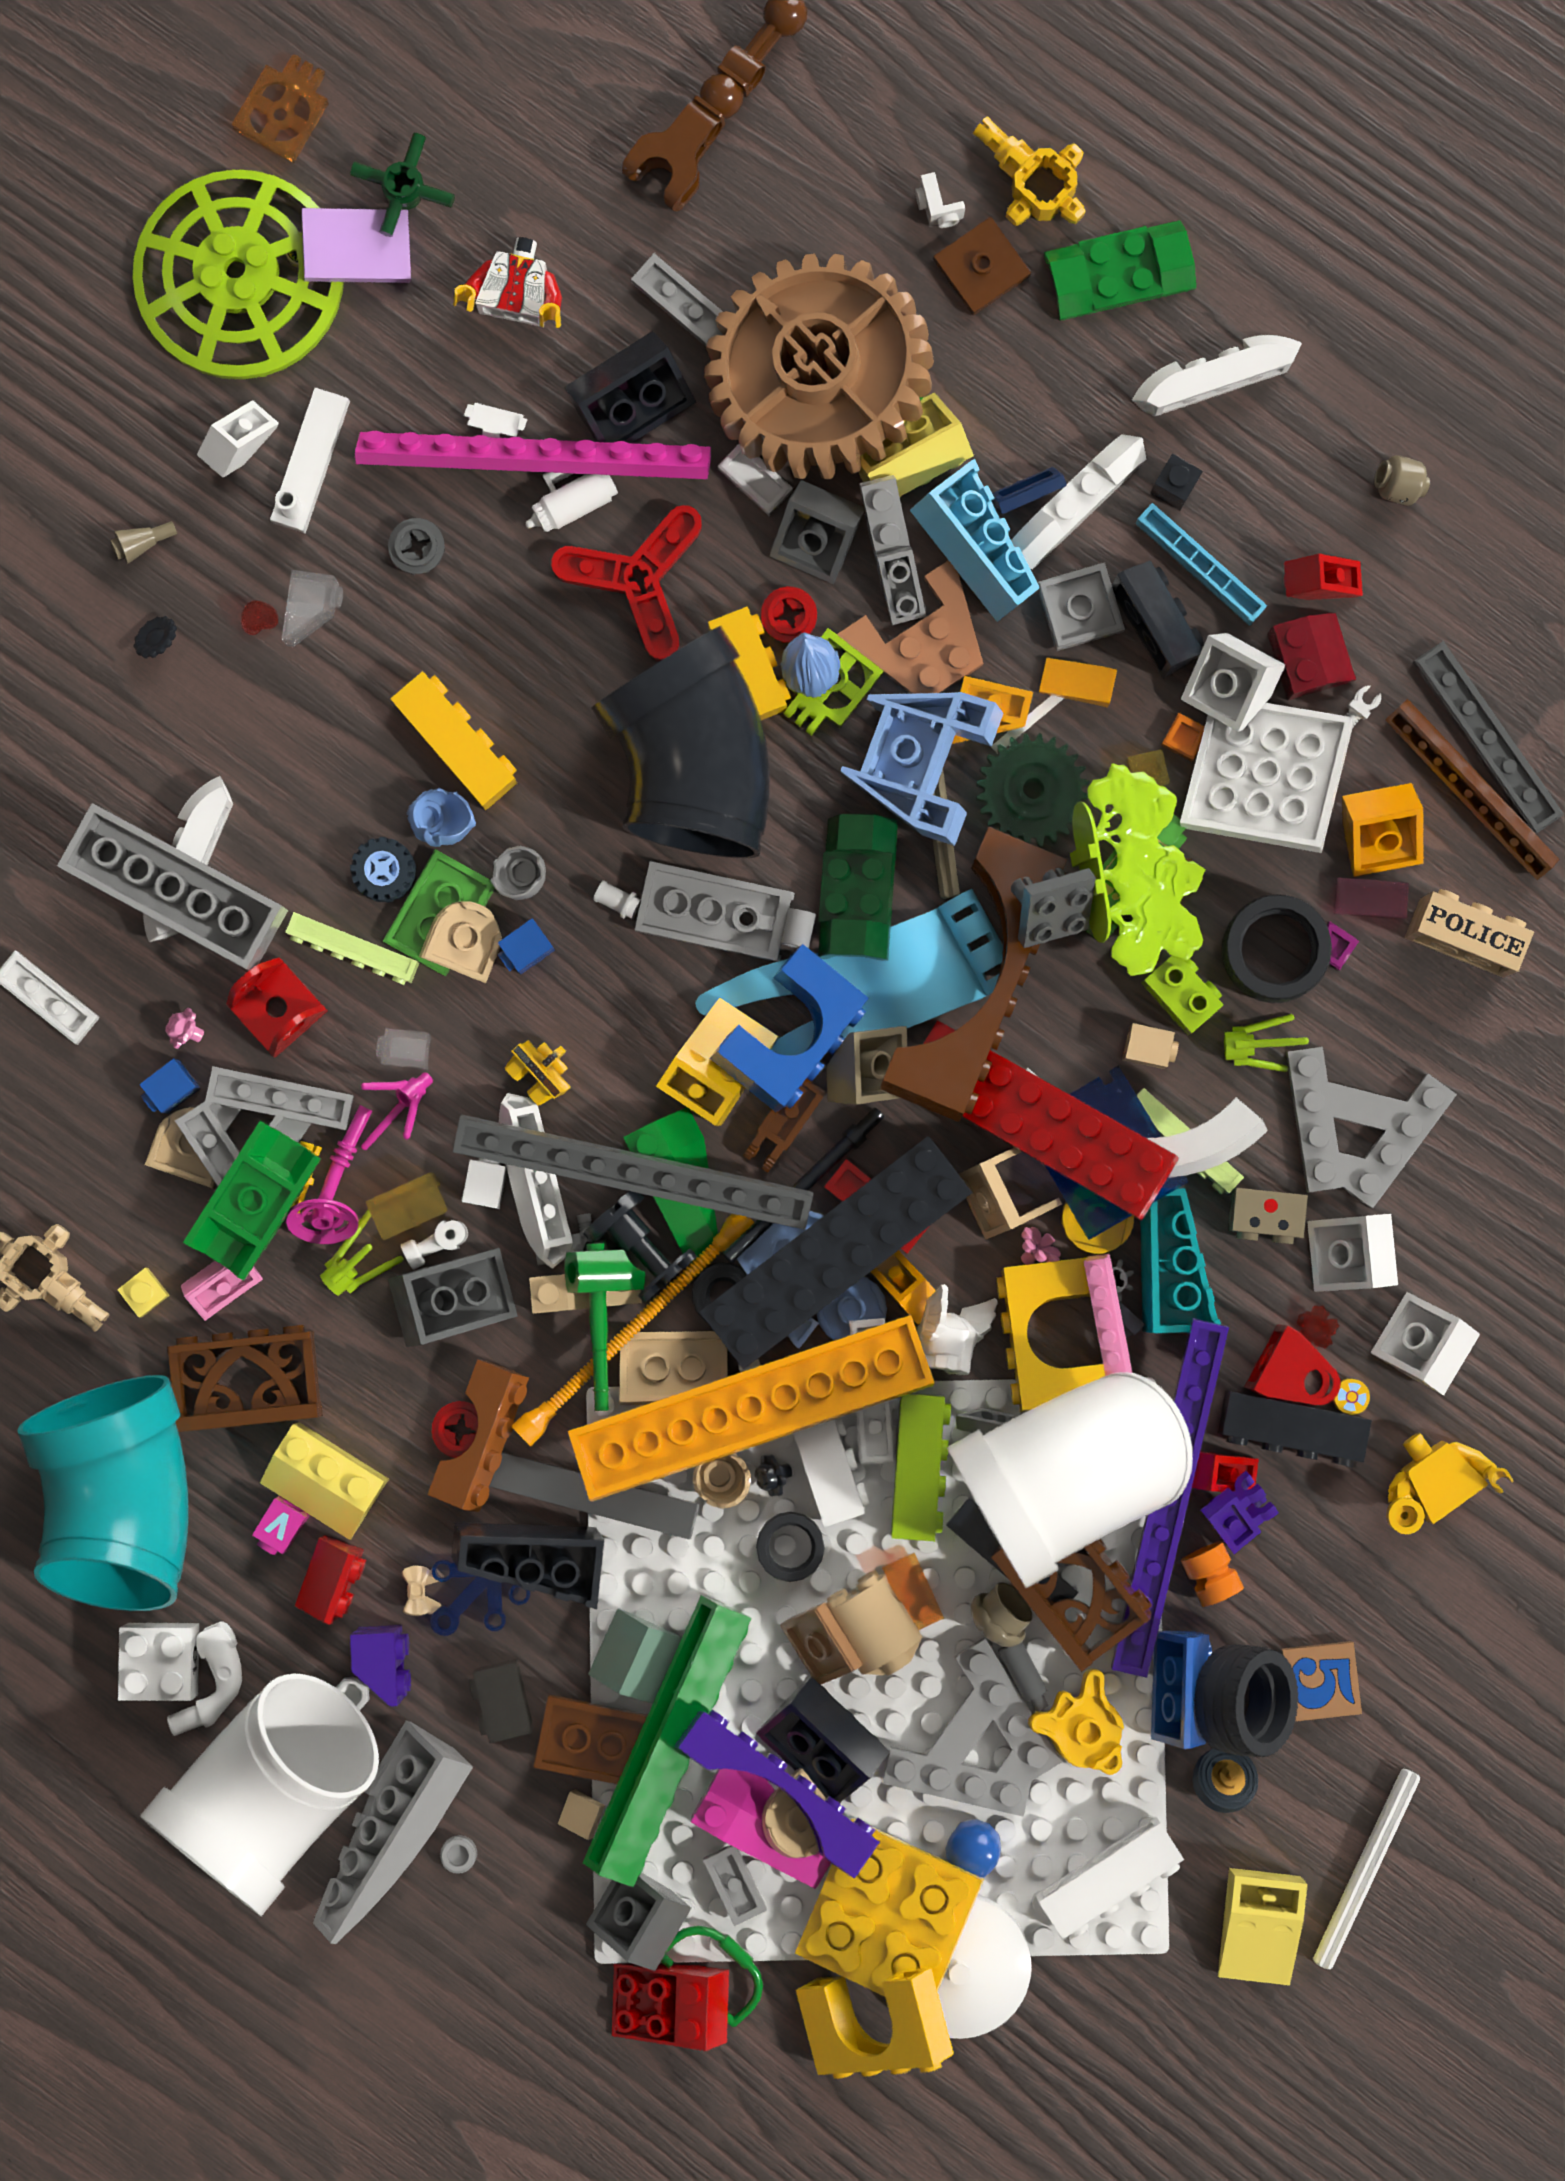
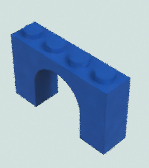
[710,944,869,1112]

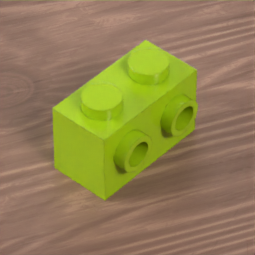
[1141,956,1224,1035]

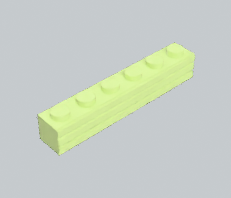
[285,912,419,985]
[1127,1088,1244,1194]

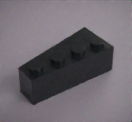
[451,1522,604,1610]

